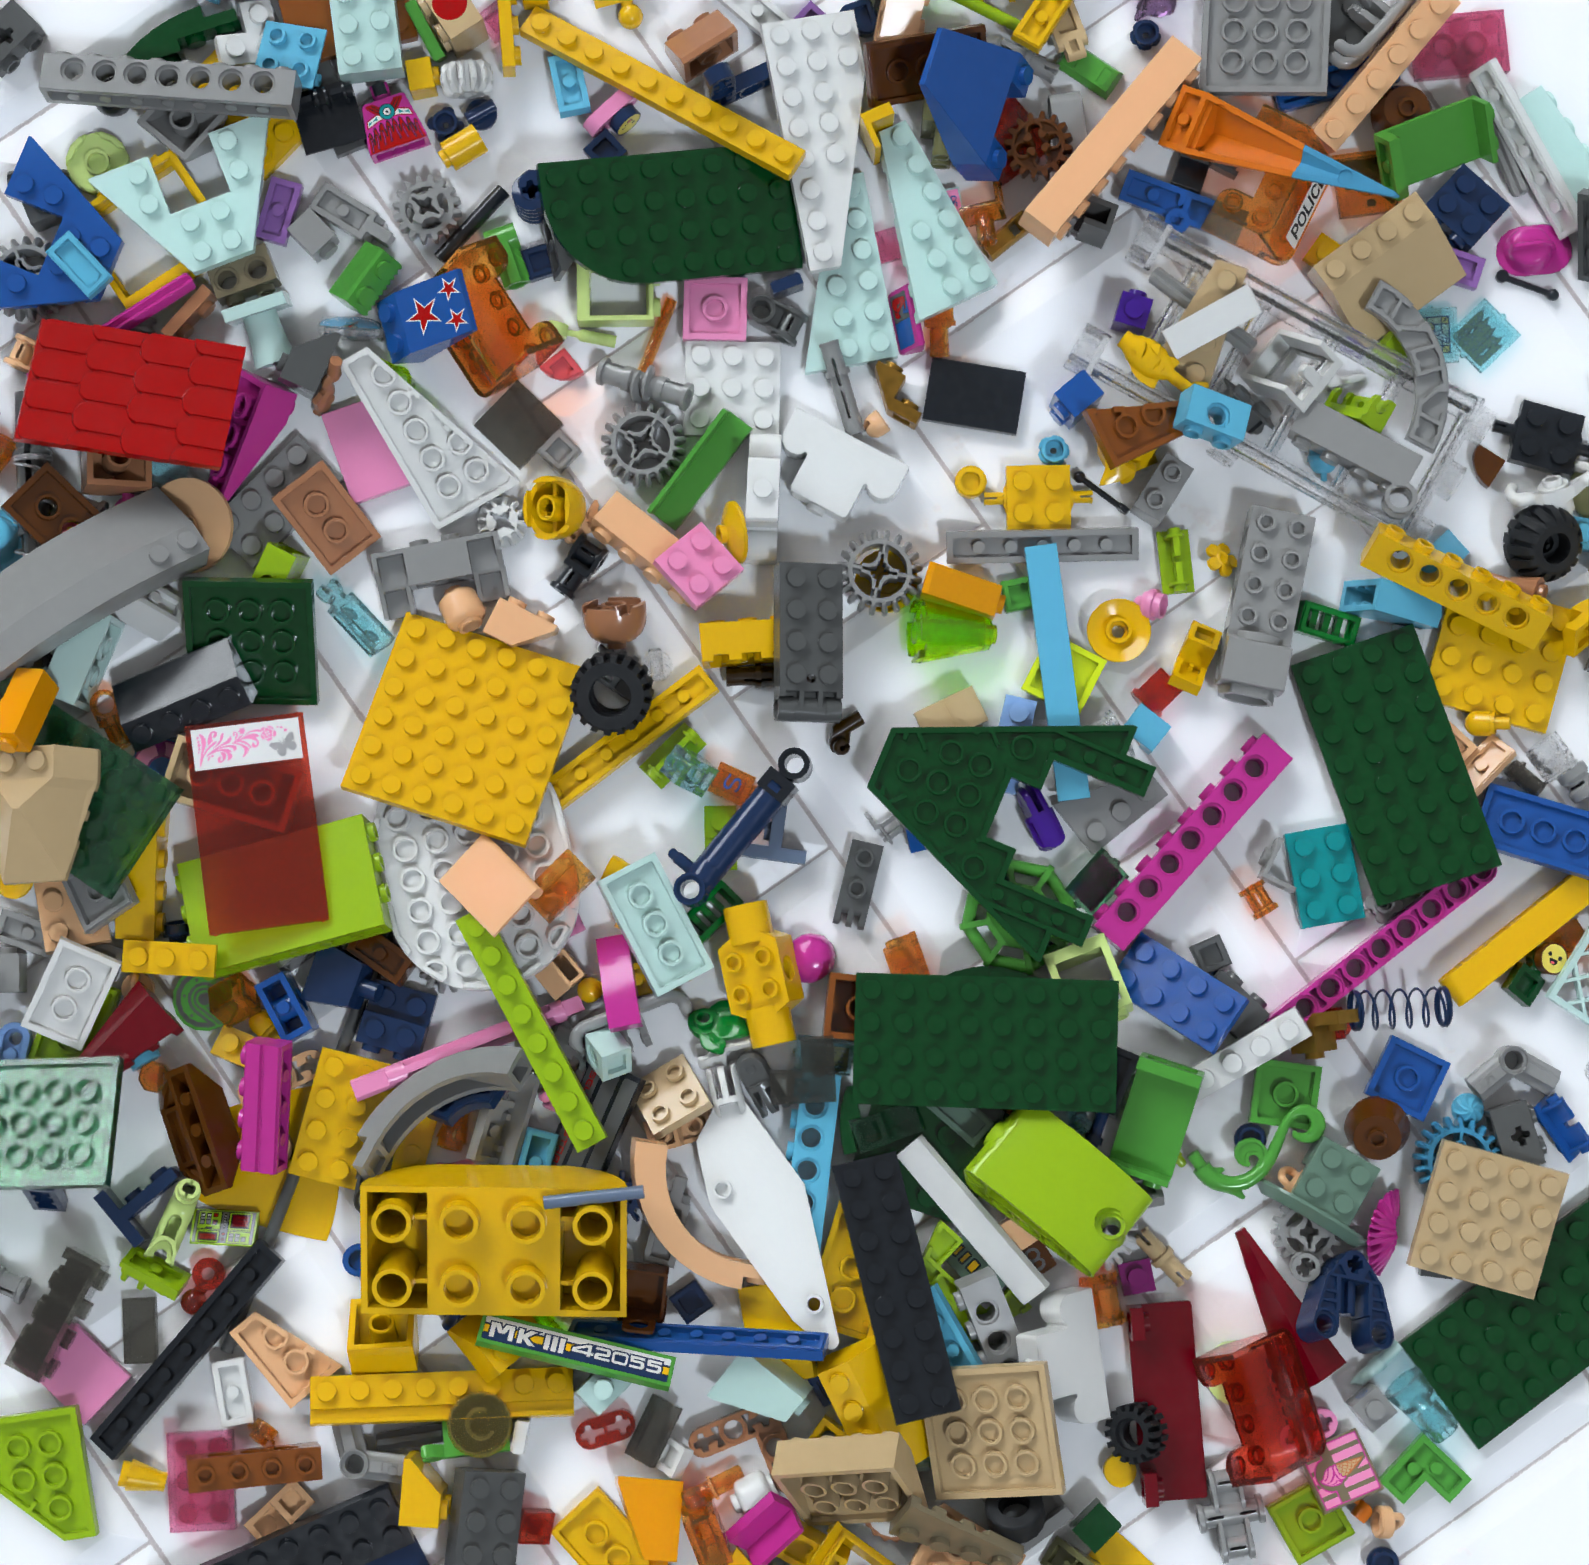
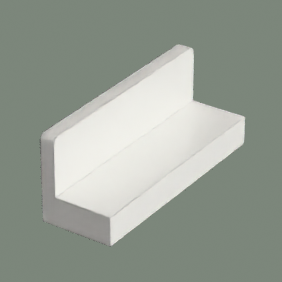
[111,587,184,642]

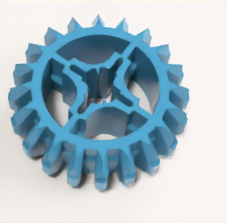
[1412,1116,1500,1191]

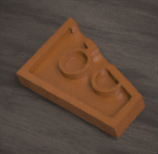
[1082,401,1184,470]

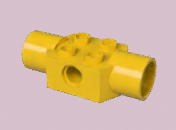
[718,900,804,1049]

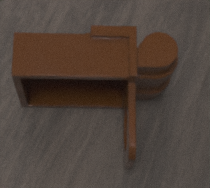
[617,1261,670,1335]

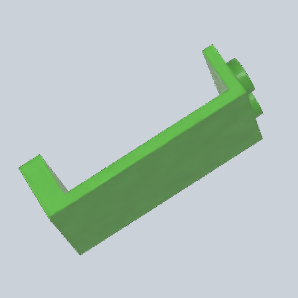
[1373,95,1499,201]
[1109,1052,1205,1189]

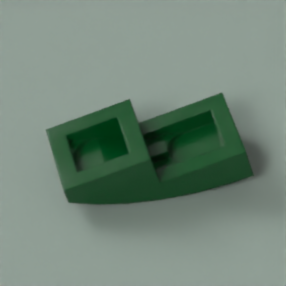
[840,1085,861,1155]

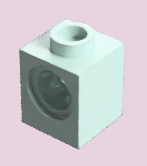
[585,1027,632,1082]

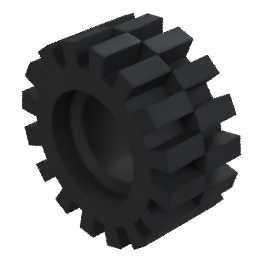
[1104,1401,1168,1465]

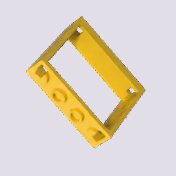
[89,150,207,309]

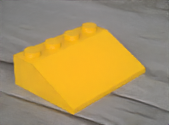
[817,1335,930,1465]

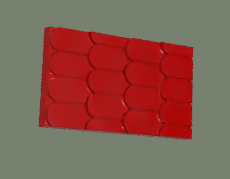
[13,319,246,471]

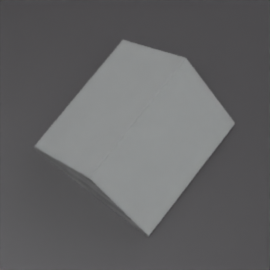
[137,81,228,163]

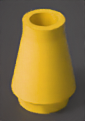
[117,1459,168,1492]

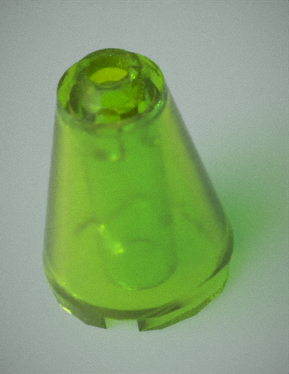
[906,599,997,664]

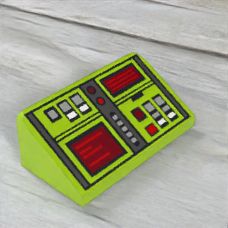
[190,1208,260,1247]

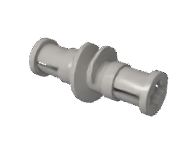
[595,357,694,411]

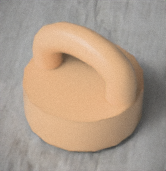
[121,973,155,998]
[1277,1166,1303,1192]
[1370,1505,1405,1539]

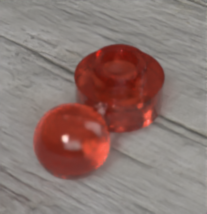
[180,1257,226,1315]

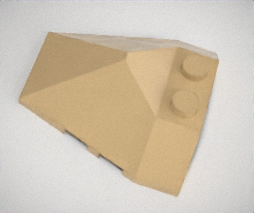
[0,744,101,885]

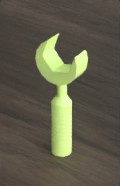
[539,320,617,348]

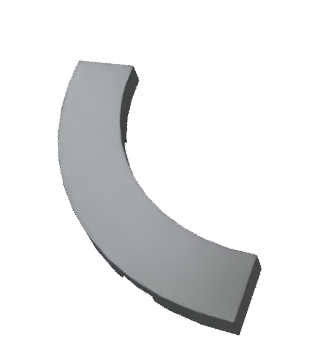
[1364,280,1449,454]

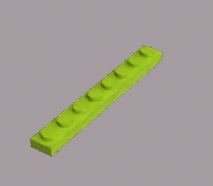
[455,913,608,1153]

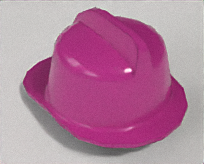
[1496,225,1572,277]

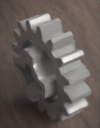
[392,174,462,245]
[1270,1205,1341,1267]

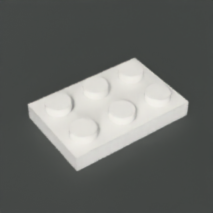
[20,936,122,1051]

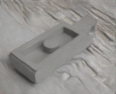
[308,182,396,248]
[642,1175,691,1269]

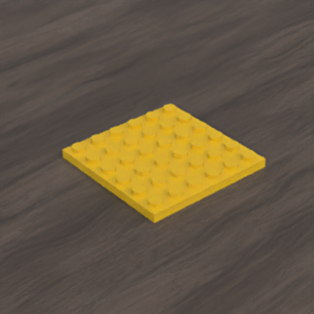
[340,611,581,848]

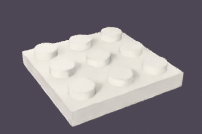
[684,341,781,438]

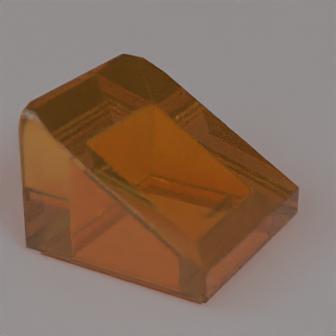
[1544,918,1589,958]

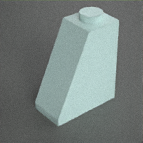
[707,1356,814,1423]

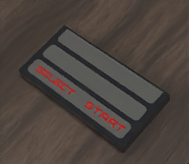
[551,1061,646,1172]

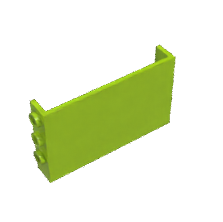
[175,814,393,981]

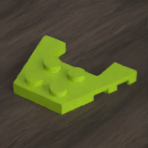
[922,1219,1032,1343]

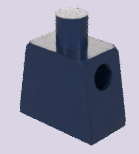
[300,946,384,1010]

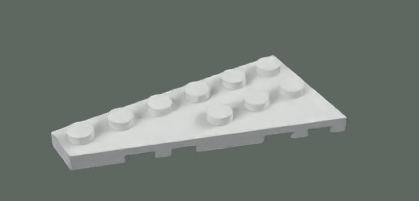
[341,347,520,531]

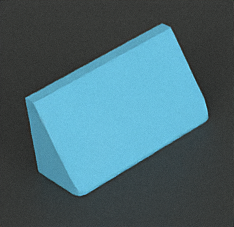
[517,1126,559,1166]

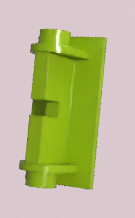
[1156,527,1195,595]
[639,722,707,790]

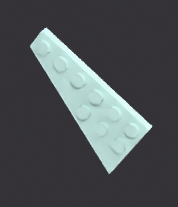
[877,120,998,325]
[805,172,898,375]

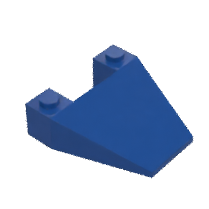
[919,28,1034,181]

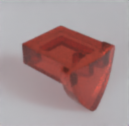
[1130,668,1183,717]

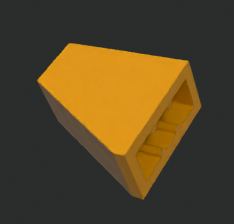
[919,561,1006,621]
[615,1476,684,1565]

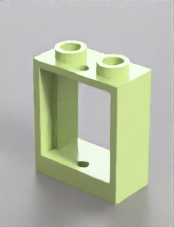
[576,263,661,328]
[1043,933,1134,1022]

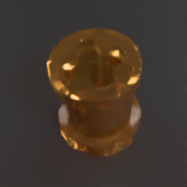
[1238,879,1279,921]

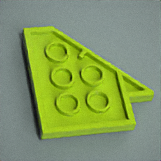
[0,1404,100,1541]

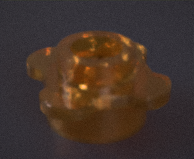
[247,1418,279,1447]

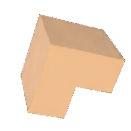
[535,947,587,1001]

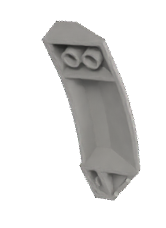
[0,486,210,682]

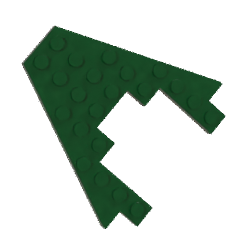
[867,725,1156,963]

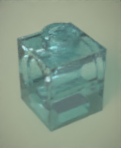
[660,744,719,797]

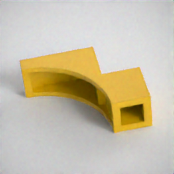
[121,939,218,978]

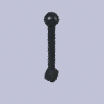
[1495,270,1559,301]
[1073,471,1130,515]

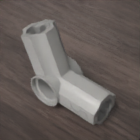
[1464,1045,1562,1101]
[332,1425,406,1484]

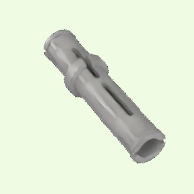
[819,339,865,435]

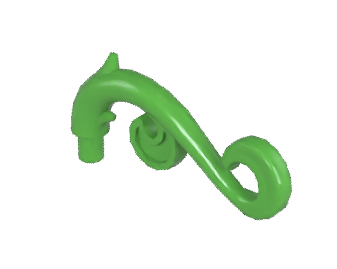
[1187,1104,1326,1200]

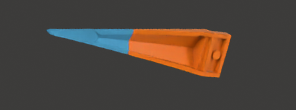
[1158,84,1400,198]

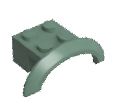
[1257,1136,1381,1248]

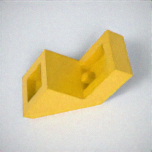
[1167,620,1222,696]

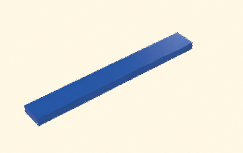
[568,1318,829,1361]

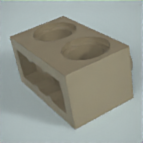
[207,243,282,307]

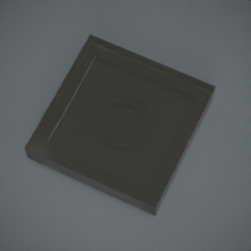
[474,380,564,470]

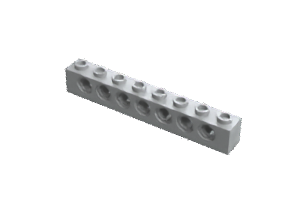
[38,51,302,120]

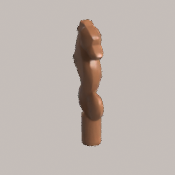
[311,356,343,417]

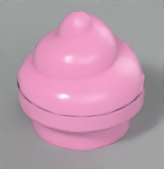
[1133,588,1168,621]

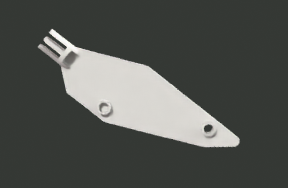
[696,1063,839,1350]

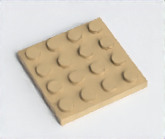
[1406,1138,1570,1300]
[924,1361,1066,1500]

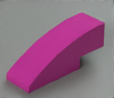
[596,934,643,1033]

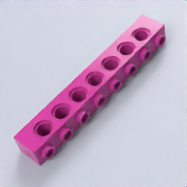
[1091,733,1293,952]

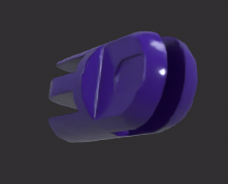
[1016,785,1065,852]

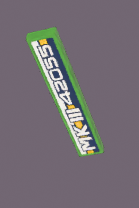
[475,1315,676,1392]

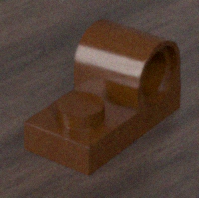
[345,934,416,987]

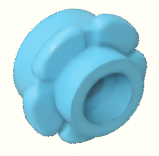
[1038,435,1069,465]

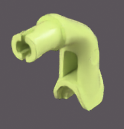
[143,1178,201,1267]

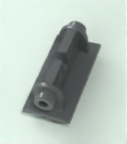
[1219,378,1275,435]

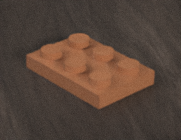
[271,460,381,575]

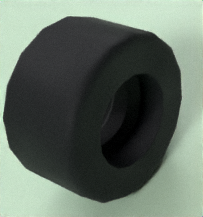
[984,1496,1046,1544]

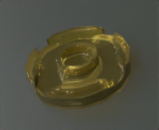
[447,1390,513,1458]

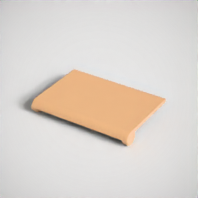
[439,835,543,938]

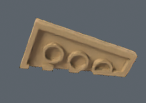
[1163,259,1249,389]

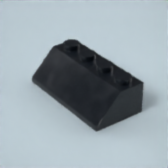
[112,636,257,753]

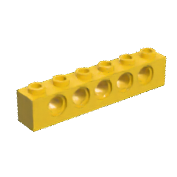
[1360,522,1553,650]

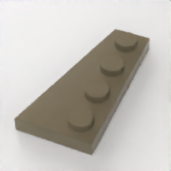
[888,1494,1024,1565]

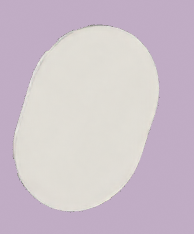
[373,782,581,992]

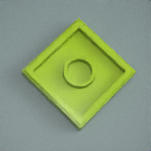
[1265,1482,1355,1565]

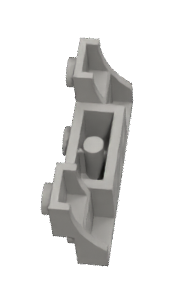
[370,530,511,621]

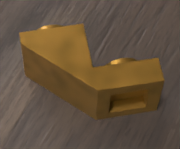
[875,360,922,430]
[1291,1008,1360,1060]

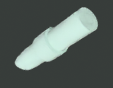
[1350,1339,1403,1386]

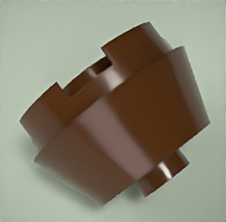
[1370,85,1433,133]
[1344,1096,1410,1160]

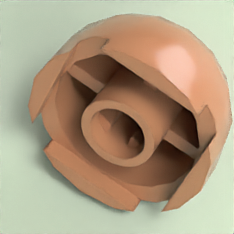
[582,597,647,650]

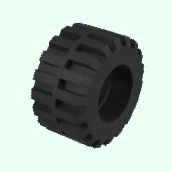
[570,649,654,736]

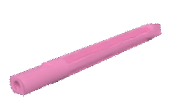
[350,995,585,1102]

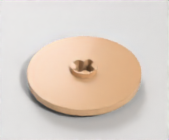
[159,478,234,574]

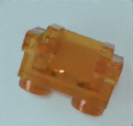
[1079,1270,1127,1329]

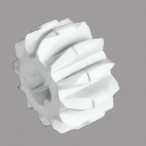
[440,59,494,100]

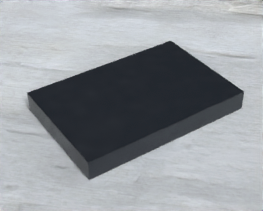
[922,357,1026,436]

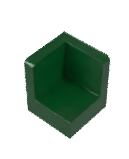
[1069,1497,1122,1553]

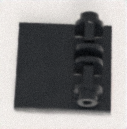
[296,81,367,156]

